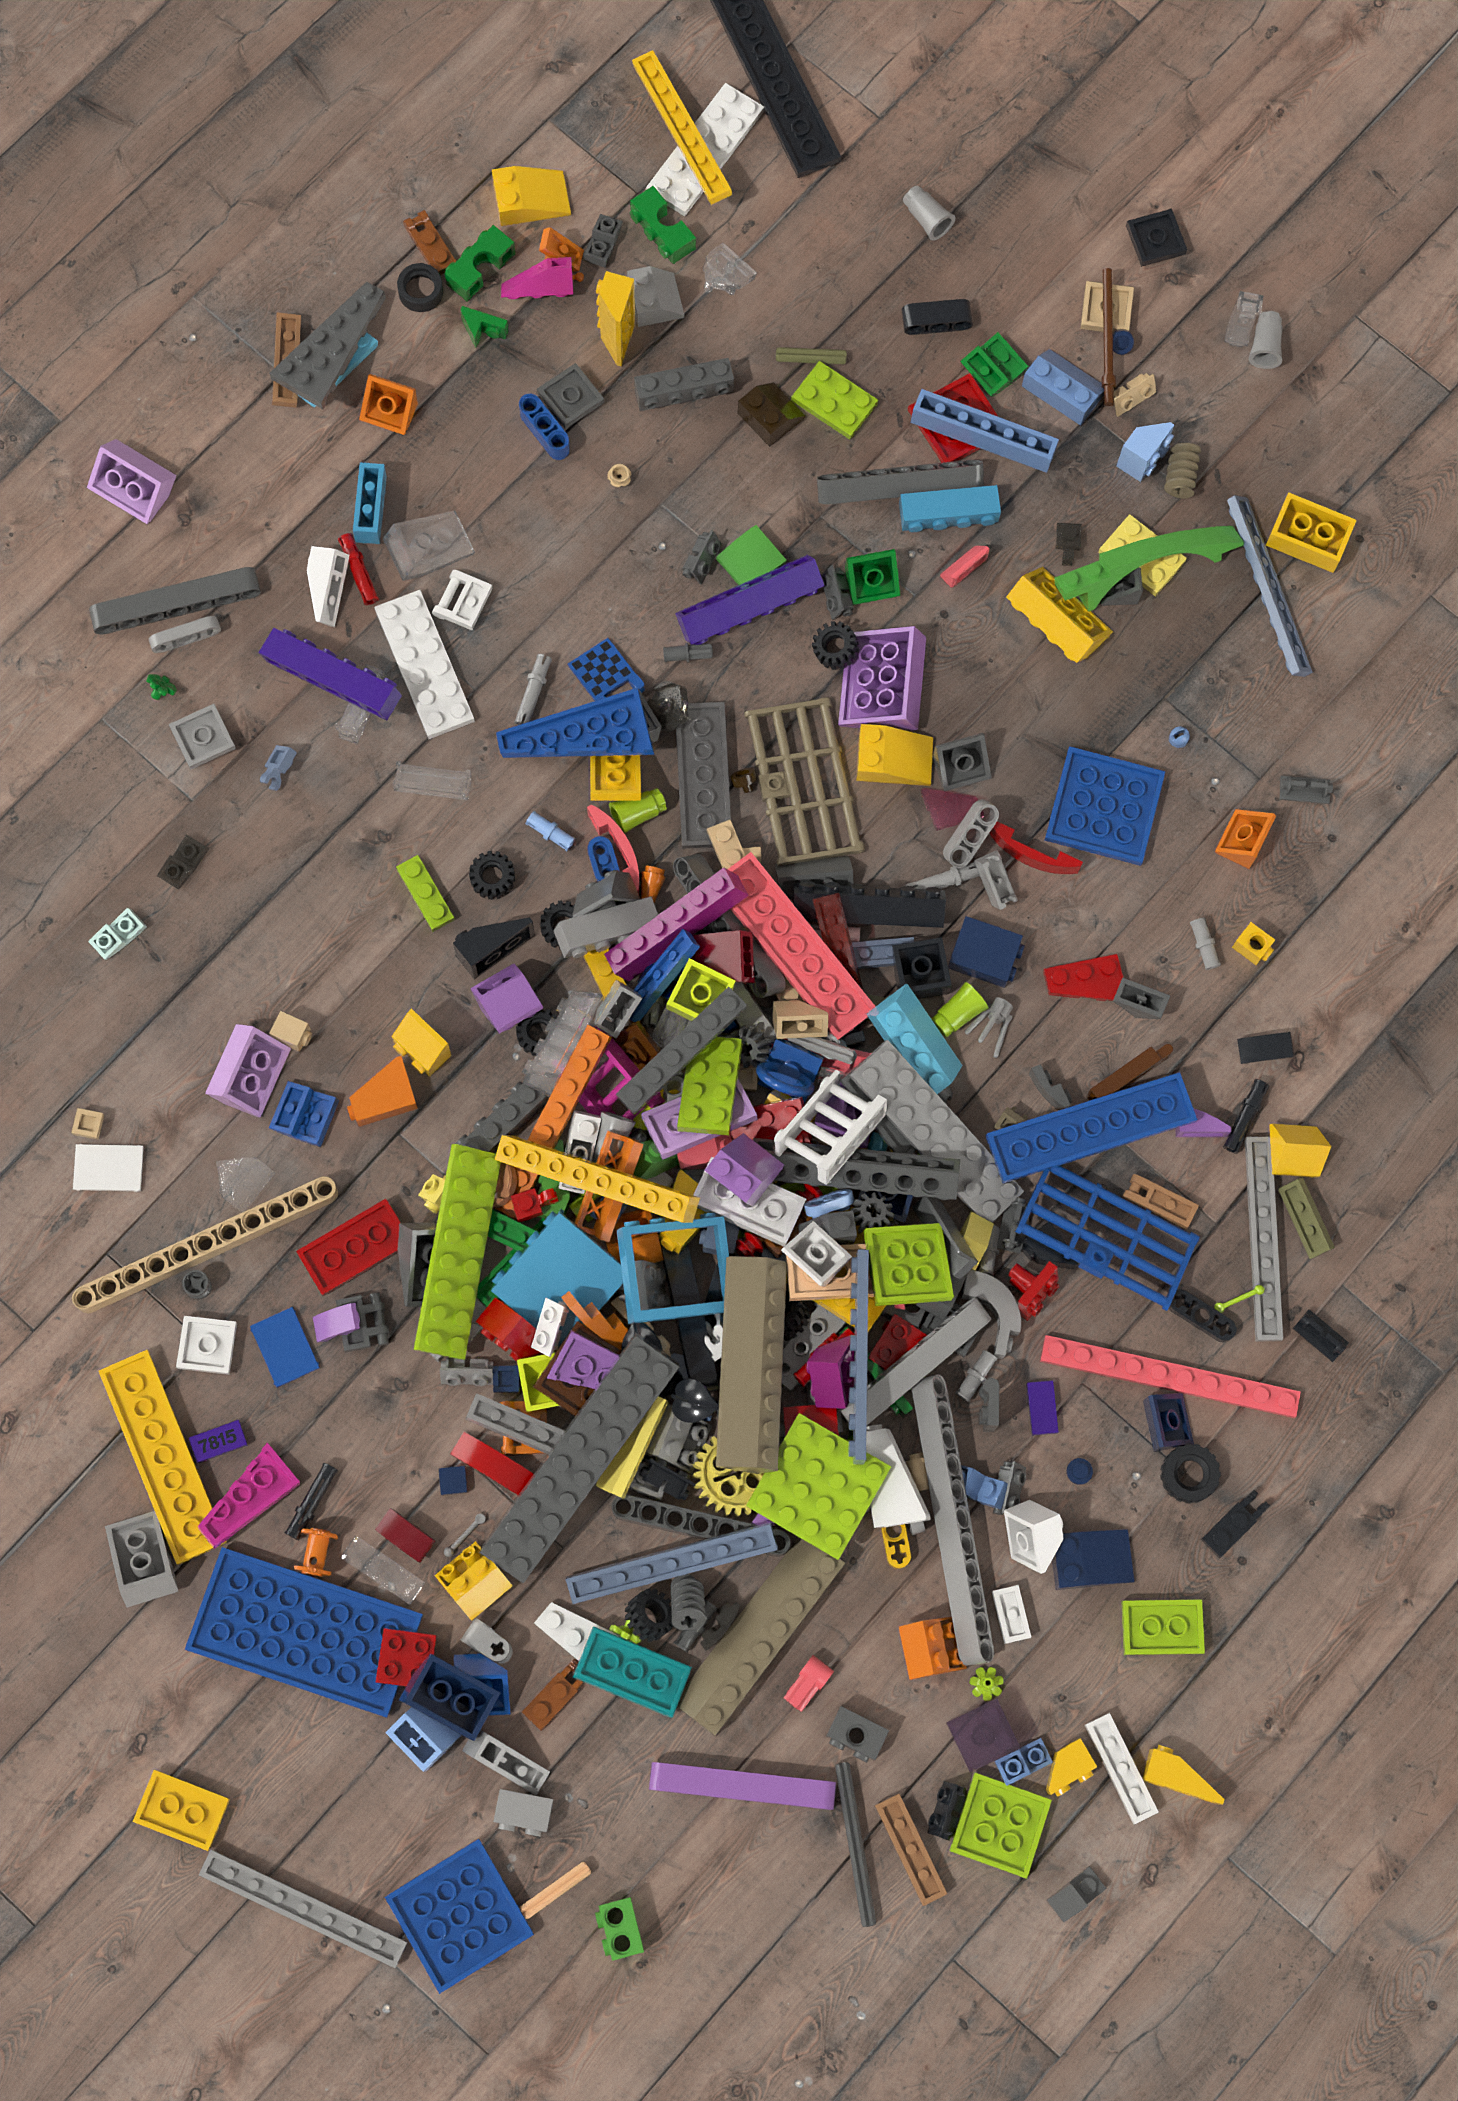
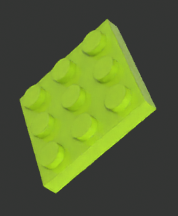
[863,1223,954,1306]
[949,1773,1052,1879]

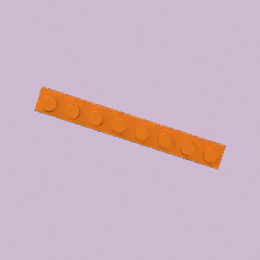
[495,1025,612,1219]

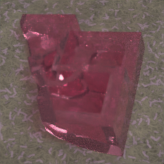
[921,788,984,831]

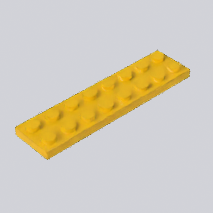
[98,1350,227,1565]

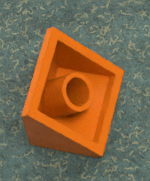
[359,374,418,435]
[1215,809,1276,869]

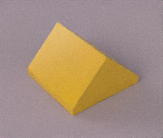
[1269,1124,1331,1178]

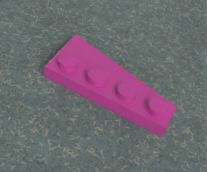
[198,1443,300,1549]

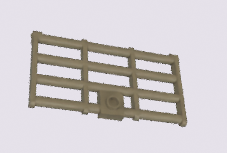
[744,697,865,866]

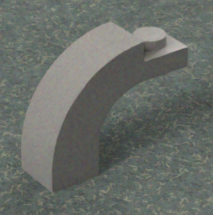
[961,1270,1021,1359]

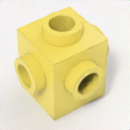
[418,1174,446,1214]

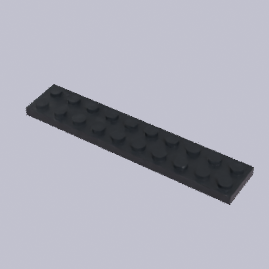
[710,0,841,178]

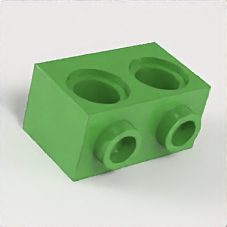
[595,1897,644,1961]

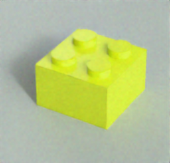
[666,958,735,1021]

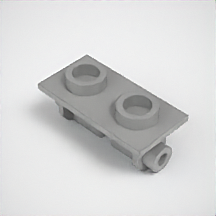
[440,1358,494,1386]

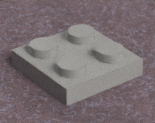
[169,704,236,770]

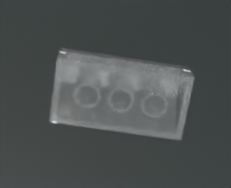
[522,991,603,1097]

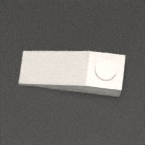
[307,546,350,627]

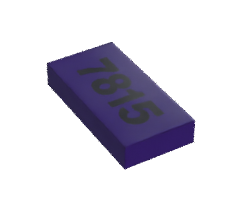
[189,1420,248,1463]

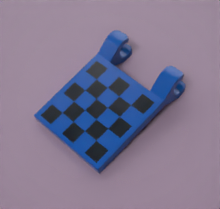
[567,638,645,701]

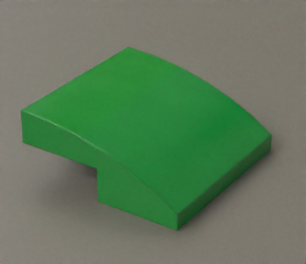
[960,332,1029,397]

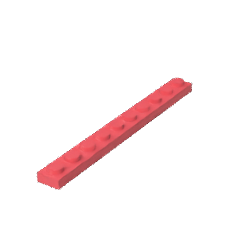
[1040,1335,1301,1418]

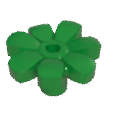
[146,674,177,700]

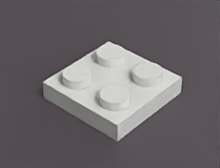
[176,1316,237,1375]

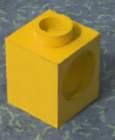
[1232,922,1275,965]

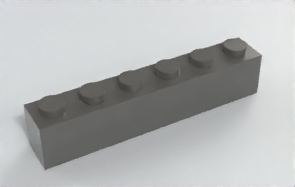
[616,987,747,1115]

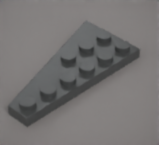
[269,282,386,409]

